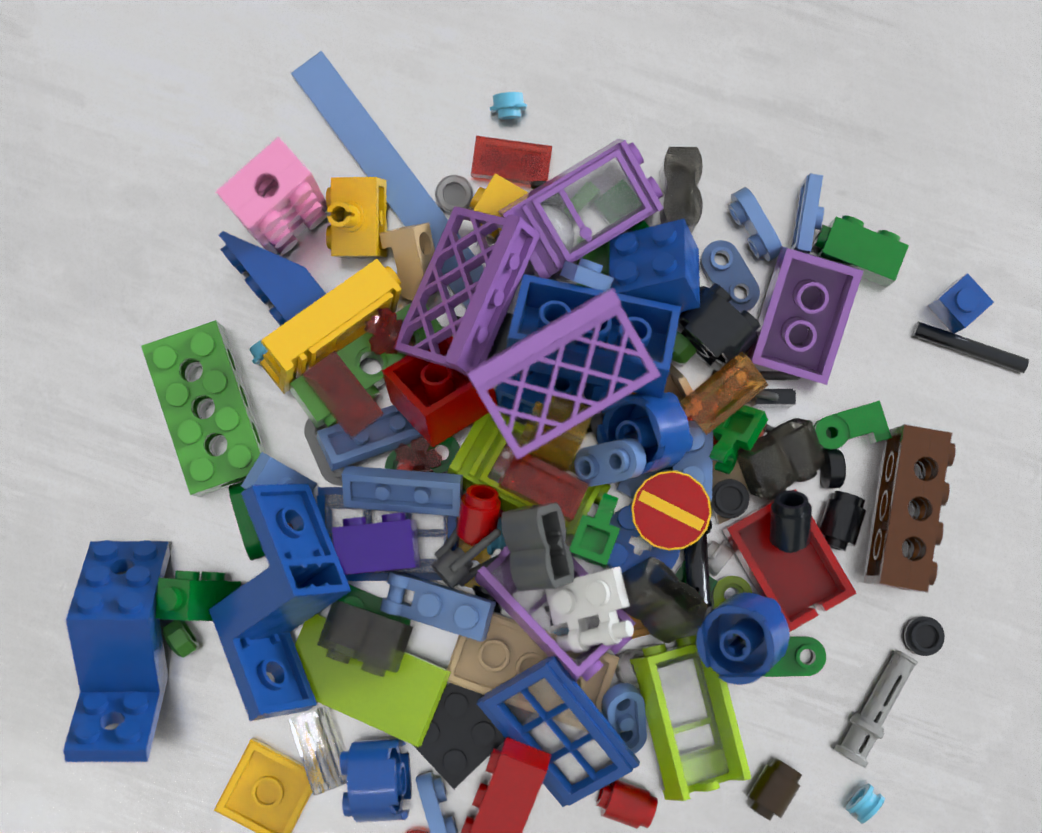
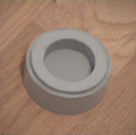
[435,175,474,215]

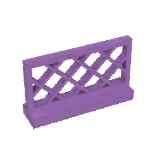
[392,206,540,376]
[466,289,660,460]

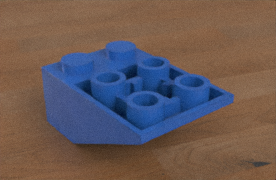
[218,231,326,326]

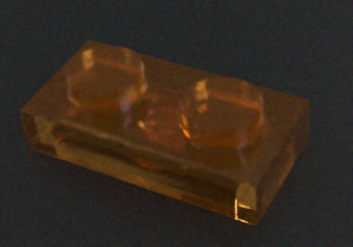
[680,352,768,435]

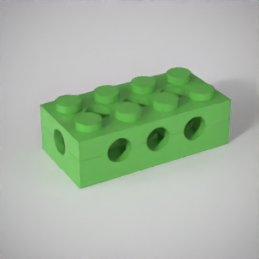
[141,320,266,497]

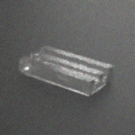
[289,706,347,795]

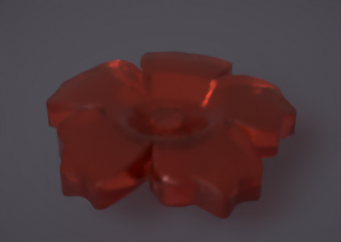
[364,307,403,355]
[395,436,442,473]

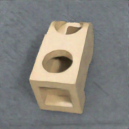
[379,222,435,300]

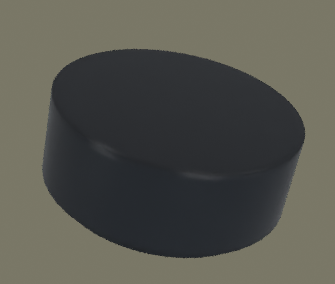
[819,449,846,488]

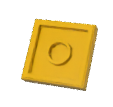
[214,738,322,833]

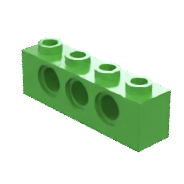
[290,303,443,429]

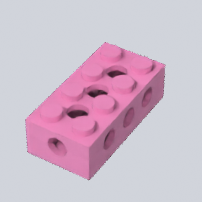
[216,137,327,255]

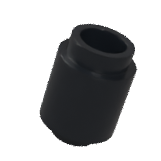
[770,490,812,553]
[819,491,866,551]

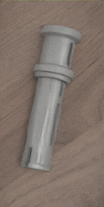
[834,649,918,768]

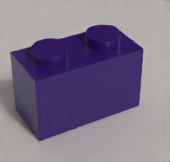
[332,513,421,575]

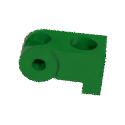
[811,400,892,450]

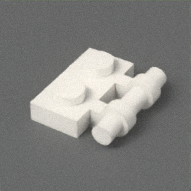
[545,567,634,653]

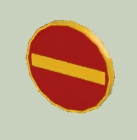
[631,470,712,551]

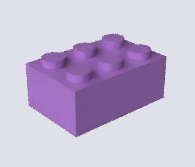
[747,246,863,385]

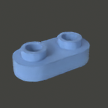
[728,187,782,261]
[700,240,760,313]
[574,438,646,486]
[602,683,647,754]
[416,772,458,833]

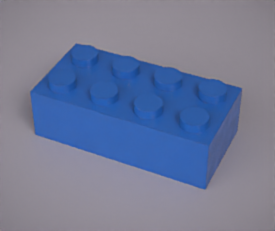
[506,274,681,398]

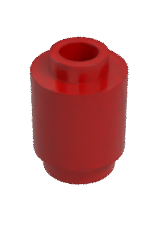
[456,484,501,546]
[596,780,658,829]

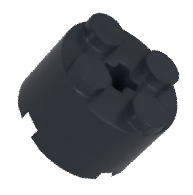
[678,283,761,374]

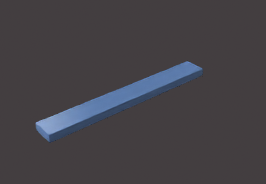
[291,51,484,309]

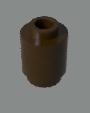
[747,758,802,821]

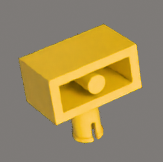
[326,177,387,258]

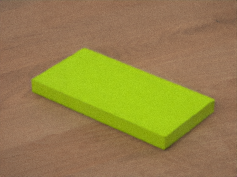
[295,614,451,747]

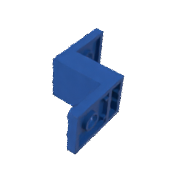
[209,484,351,721]
[63,540,170,762]

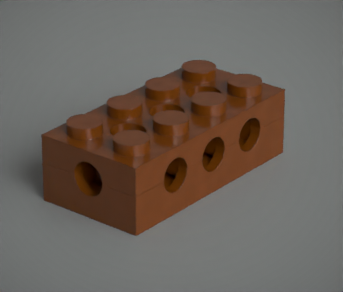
[864,424,956,592]

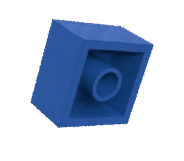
[609,219,700,312]

